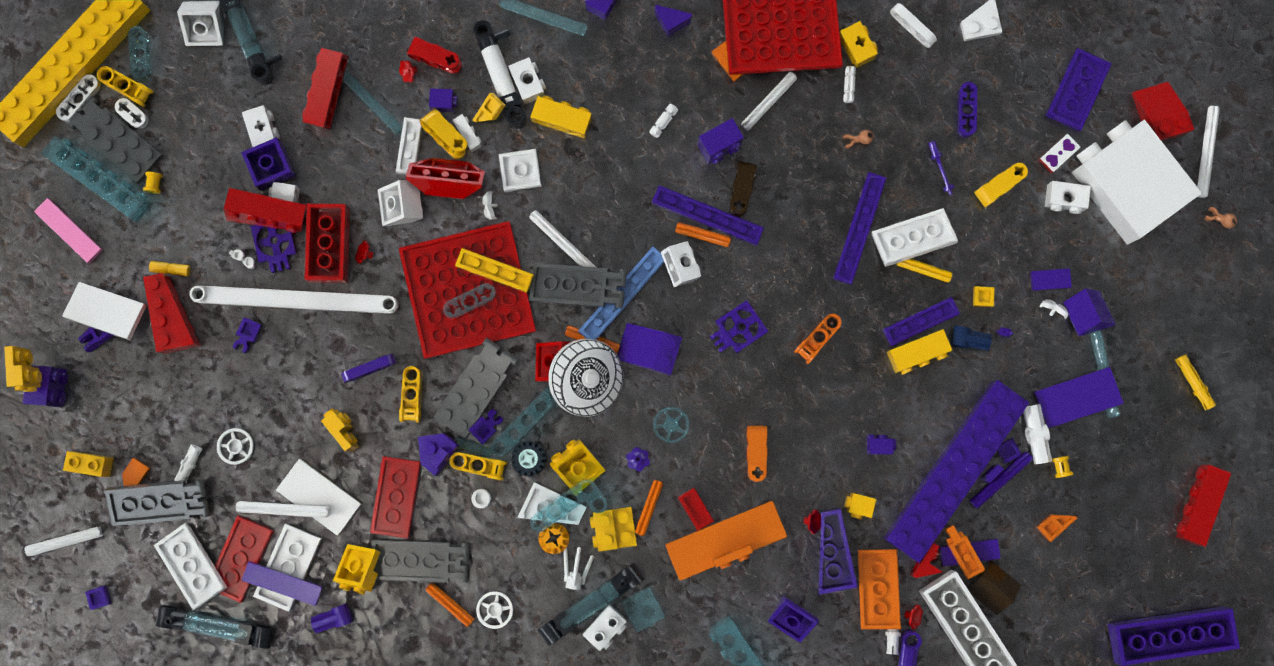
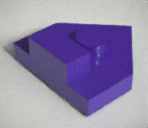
[418,433,459,476]

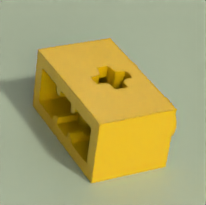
[839,21,878,68]
[63,451,114,477]

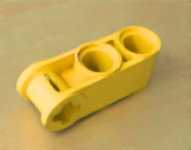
[97,66,154,108]
[419,109,467,159]
[974,163,1028,208]
[399,366,423,423]
[450,452,508,481]

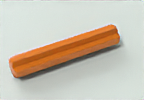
[675,222,731,247]
[565,325,620,354]
[635,480,663,536]
[425,582,474,627]

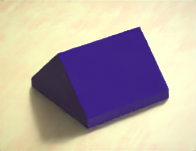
[1063,288,1115,337]
[767,596,819,643]

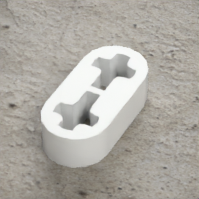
[115,98,149,129]

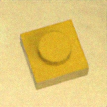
[973,286,995,307]

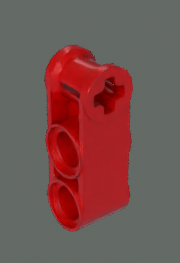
[407,37,462,74]

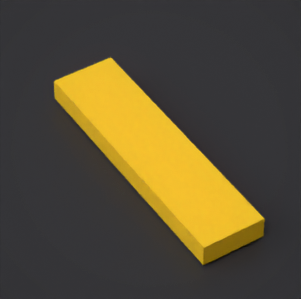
[455,248,534,293]

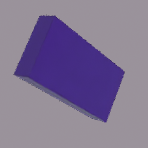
[1030,268,1072,291]

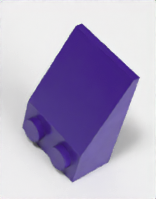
[617,323,682,376]

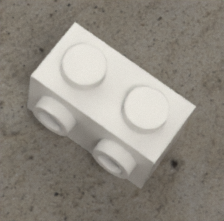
[583,604,627,651]

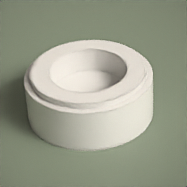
[471,489,492,508]

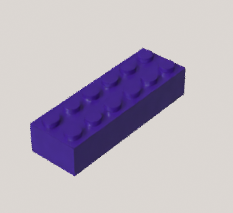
[1107,606,1240,666]

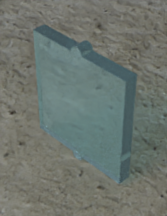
[621,587,665,633]

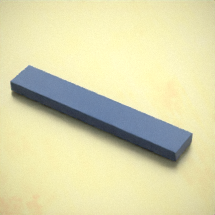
[578,247,665,340]

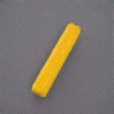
[896,259,953,282]

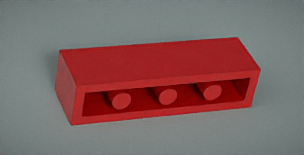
[302,48,349,130]
[1176,465,1231,547]

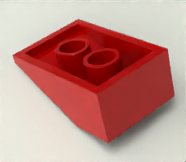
[1131,82,1194,142]

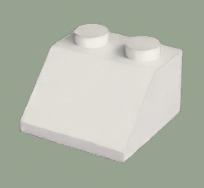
[177,1,224,46]
[378,180,423,226]

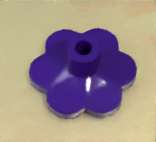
[626,447,650,471]

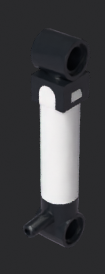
[473,20,526,129]

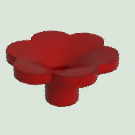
[399,60,418,83]
[355,240,373,264]
[803,509,821,534]
[904,605,923,630]

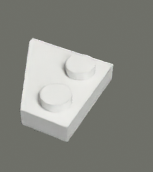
[960,0,1002,41]

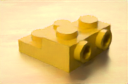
[4,346,42,392]
[321,408,359,452]
[550,439,606,495]
[590,507,637,552]
[333,544,380,595]

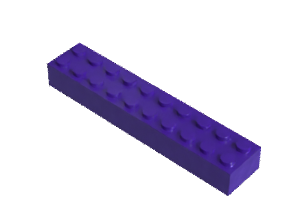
[883,380,1029,563]

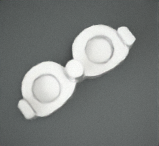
[482,191,498,220]
[229,249,255,269]
[1040,299,1069,319]

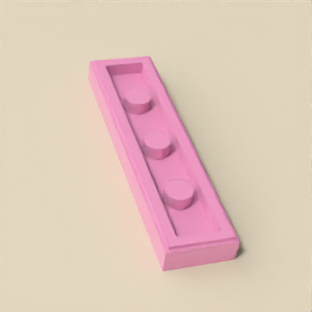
[34,198,103,264]

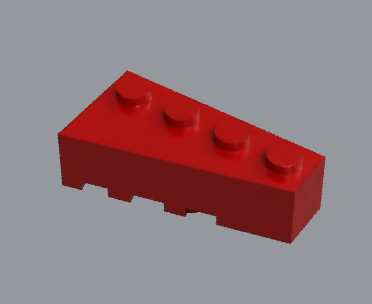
[223,188,307,233]
[143,273,201,354]

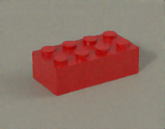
[304,204,350,283]

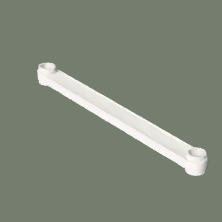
[190,286,399,314]

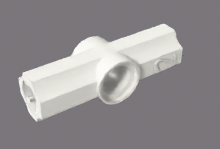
[1024,404,1052,464]

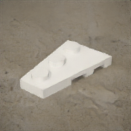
[517,482,587,525]

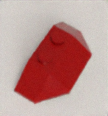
[405,158,485,199]

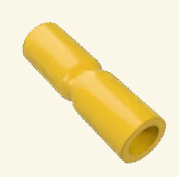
[149,261,191,276]

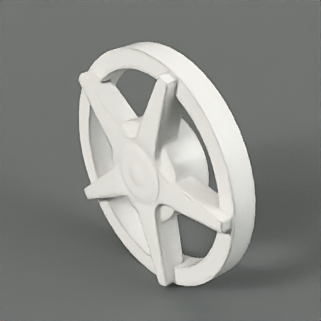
[217,428,254,465]
[476,591,513,629]

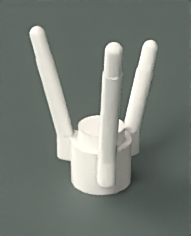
[564,547,594,590]

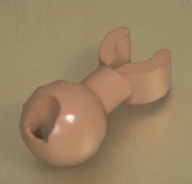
[843,130,874,149]
[1204,207,1237,228]

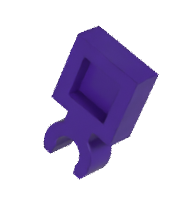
[233,317,263,353]
[468,409,503,444]

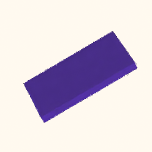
[1045,48,1112,131]
[1034,367,1124,428]

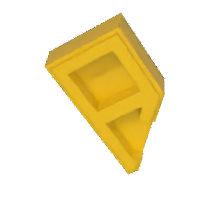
[472,93,505,122]

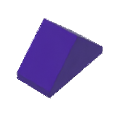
[655,5,692,36]

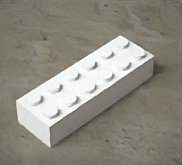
[919,570,1017,666]

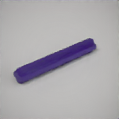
[970,452,1033,508]

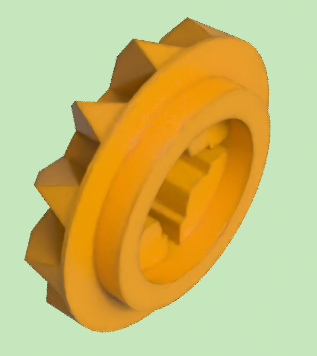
[538,523,570,554]

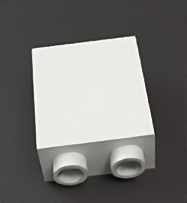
[1071,119,1202,245]

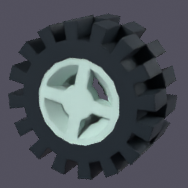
[511,441,547,476]

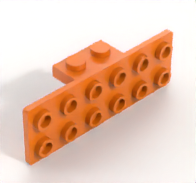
[665,501,787,580]

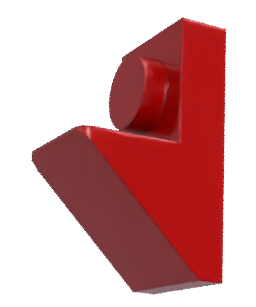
[909,543,942,578]

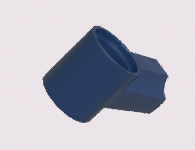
[951,326,992,351]

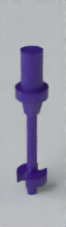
[928,141,954,196]

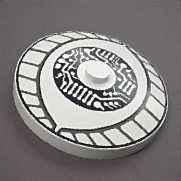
[549,339,623,417]

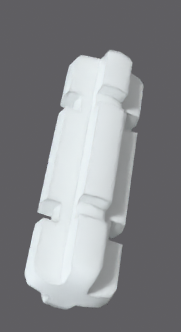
[843,66,856,103]
[649,104,678,138]

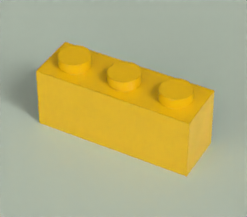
[530,96,592,139]
[887,329,952,375]

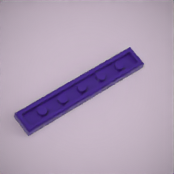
[833,172,886,285]
[652,185,764,246]

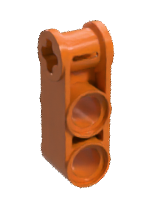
[794,314,842,364]
[747,426,767,482]

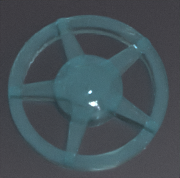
[653,407,689,443]

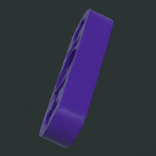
[958,82,977,137]
[341,354,397,383]

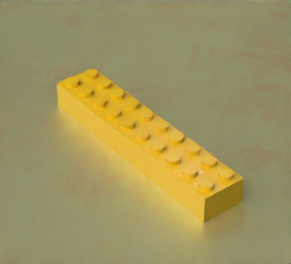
[0,0,150,148]

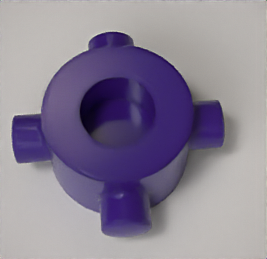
[997,327,1014,338]

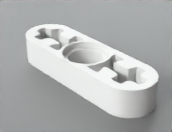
[890,3,937,48]
[56,74,101,122]

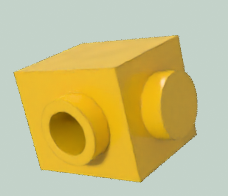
[844,493,876,520]

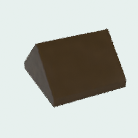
[967,560,1021,615]

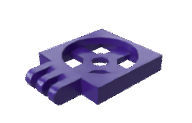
[250,225,297,273]
[710,300,768,353]

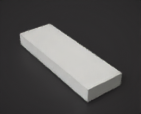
[396,117,423,175]

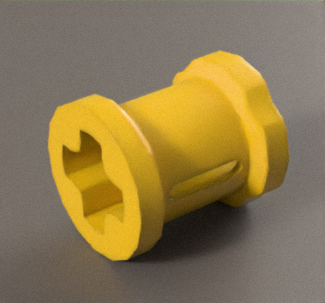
[143,172,163,194]
[1052,455,1074,478]

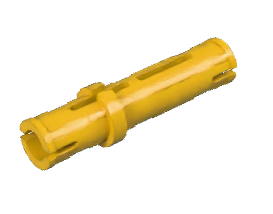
[1175,354,1217,411]

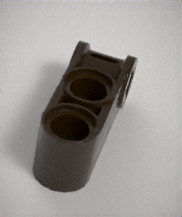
[730,161,757,217]

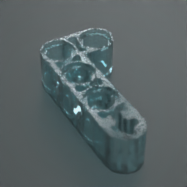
[530,478,607,532]

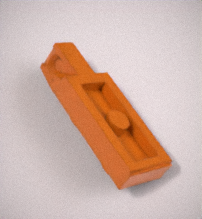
[944,525,985,580]

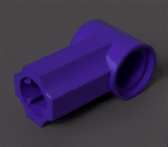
[311,603,353,633]
[898,629,922,666]

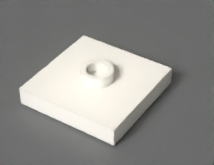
[499,149,542,192]

